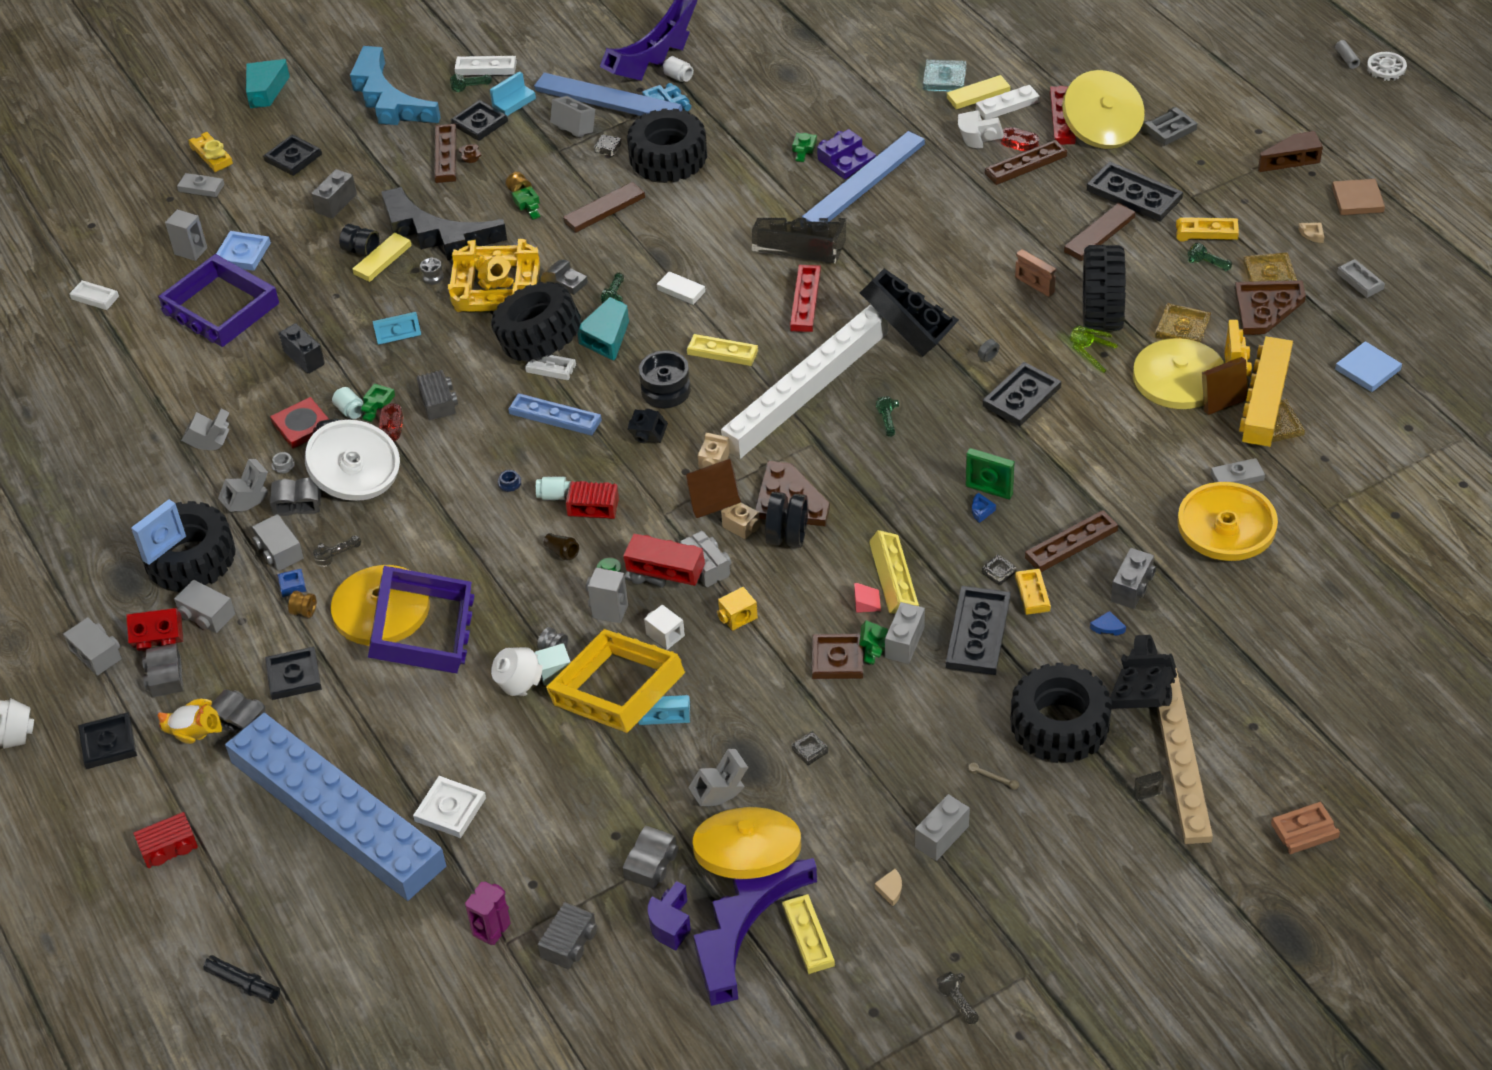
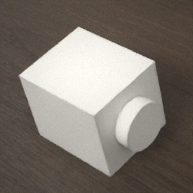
[644,605,685,650]

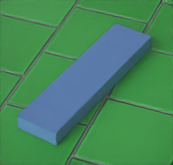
[508,393,602,436]

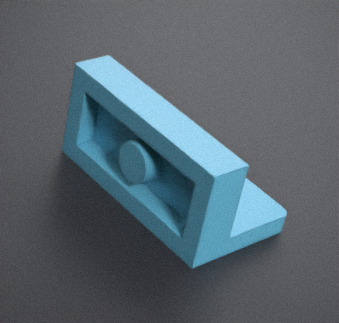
[490,72,536,116]
[638,695,690,725]

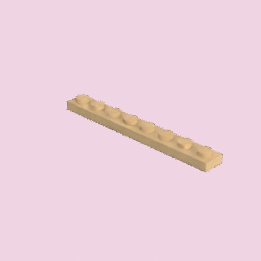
[1157,668,1213,844]

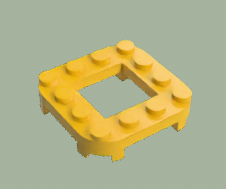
[448,239,540,312]

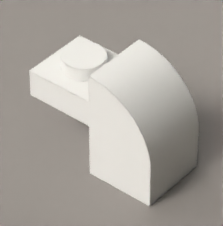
[958,110,1003,148]

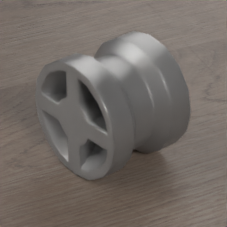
[420,258,444,285]
[537,627,568,650]

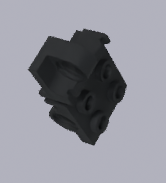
[1110,635,1177,709]

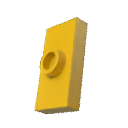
[1015,569,1051,615]

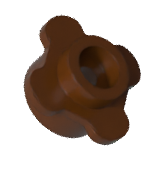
[459,144,481,163]

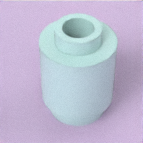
[332,387,364,419]
[536,477,570,500]

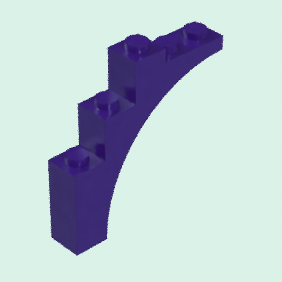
[600,0,698,81]
[694,858,817,1006]

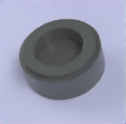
[978,339,1000,362]

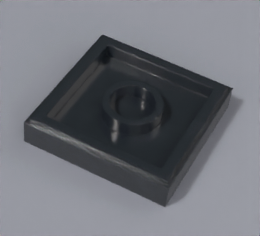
[450,100,508,141]
[263,134,322,176]
[265,647,322,700]
[78,712,137,769]

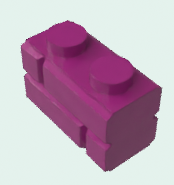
[465,882,511,945]

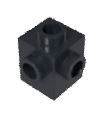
[627,409,668,444]

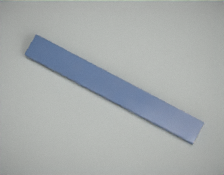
[534,73,683,116]
[802,131,925,231]

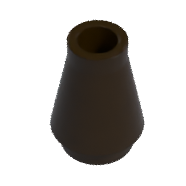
[543,533,579,560]

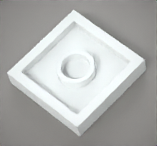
[413,776,486,838]

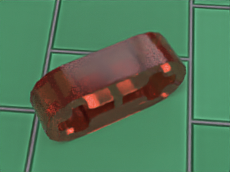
[1001,127,1039,152]
[379,403,403,442]

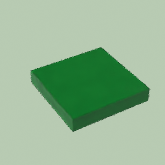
[966,448,1015,500]

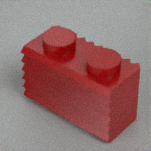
[566,481,619,519]
[133,812,198,868]

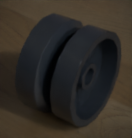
[639,350,691,408]
[765,492,808,548]

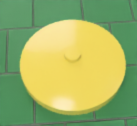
[1062,70,1145,149]
[1133,338,1224,409]

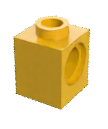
[717,587,758,631]

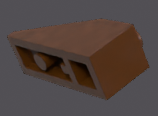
[1258,131,1323,172]

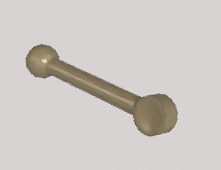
[968,763,1019,790]

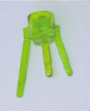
[1070,325,1118,373]

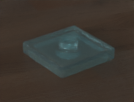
[923,59,966,91]

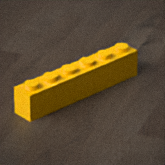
[1239,336,1293,447]

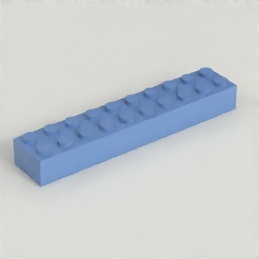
[225,713,446,901]

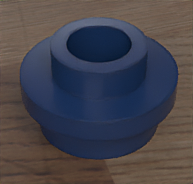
[498,470,521,492]

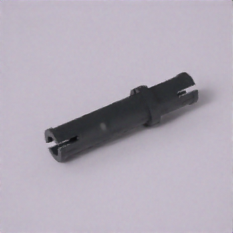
[203,955,280,1004]

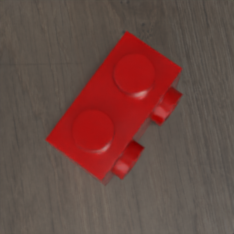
[126,608,184,651]

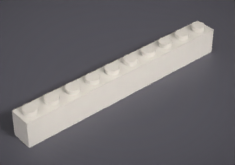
[721,304,888,459]

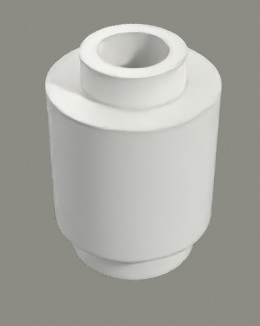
[663,56,693,82]

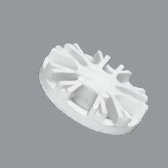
[1367,52,1407,81]

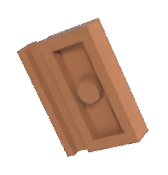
[1015,249,1056,297]
[1271,802,1340,854]

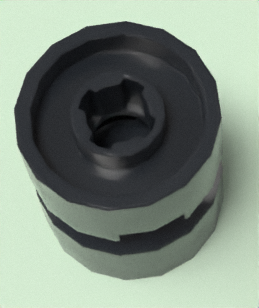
[339,224,380,257]

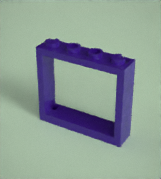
[158,254,279,347]
[368,566,474,674]

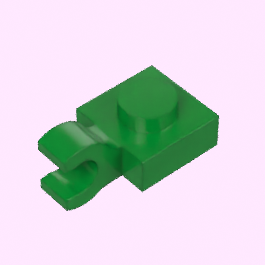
[792,133,817,162]
[512,186,541,220]
[361,384,395,422]
[859,620,888,665]

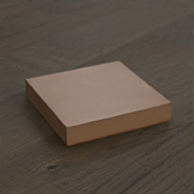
[1332,179,1385,215]

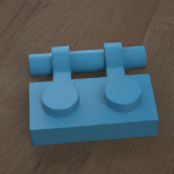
[642,83,692,111]

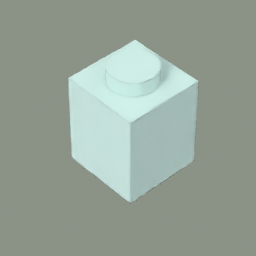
[535,643,571,686]

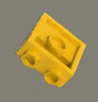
[1224,320,1252,376]

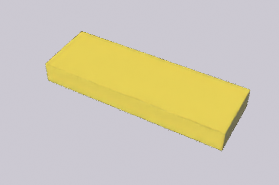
[947,75,1010,109]
[352,233,412,282]
[687,334,758,366]
[782,894,835,974]

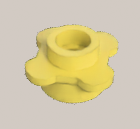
[203,140,225,159]

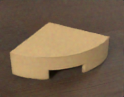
[1299,223,1324,243]
[875,869,902,906]

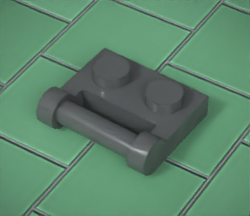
[1141,107,1198,146]

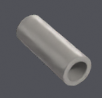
[1335,40,1360,69]

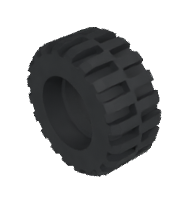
[627,108,707,183]
[1082,245,1126,331]
[491,281,581,362]
[138,501,236,592]
[1010,663,1112,763]

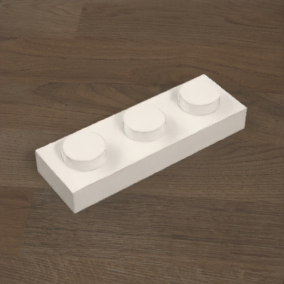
[455,56,517,76]
[976,85,1040,120]

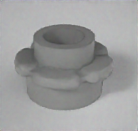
[271,452,295,474]

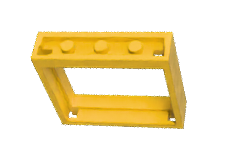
[546,629,685,733]

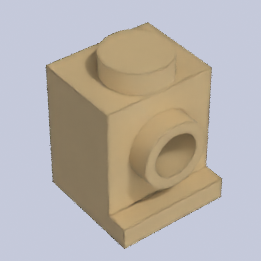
[698,433,730,469]
[721,502,760,539]

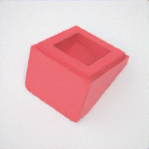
[854,583,881,613]

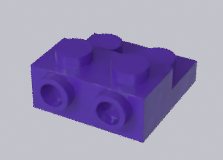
[817,129,876,179]

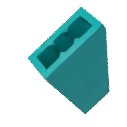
[246,59,290,108]
[577,297,629,361]

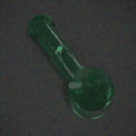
[450,74,492,92]
[1187,243,1232,271]
[601,272,624,304]
[876,396,899,437]

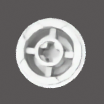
[491,647,542,696]
[0,698,34,749]

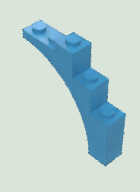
[350,46,441,125]

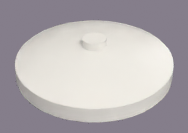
[305,420,400,501]

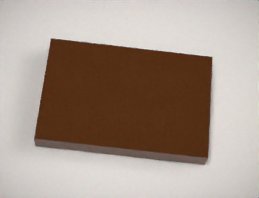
[686,459,741,518]

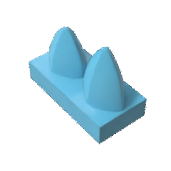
[372,312,421,345]

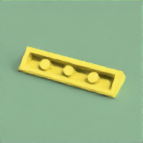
[869,530,919,614]

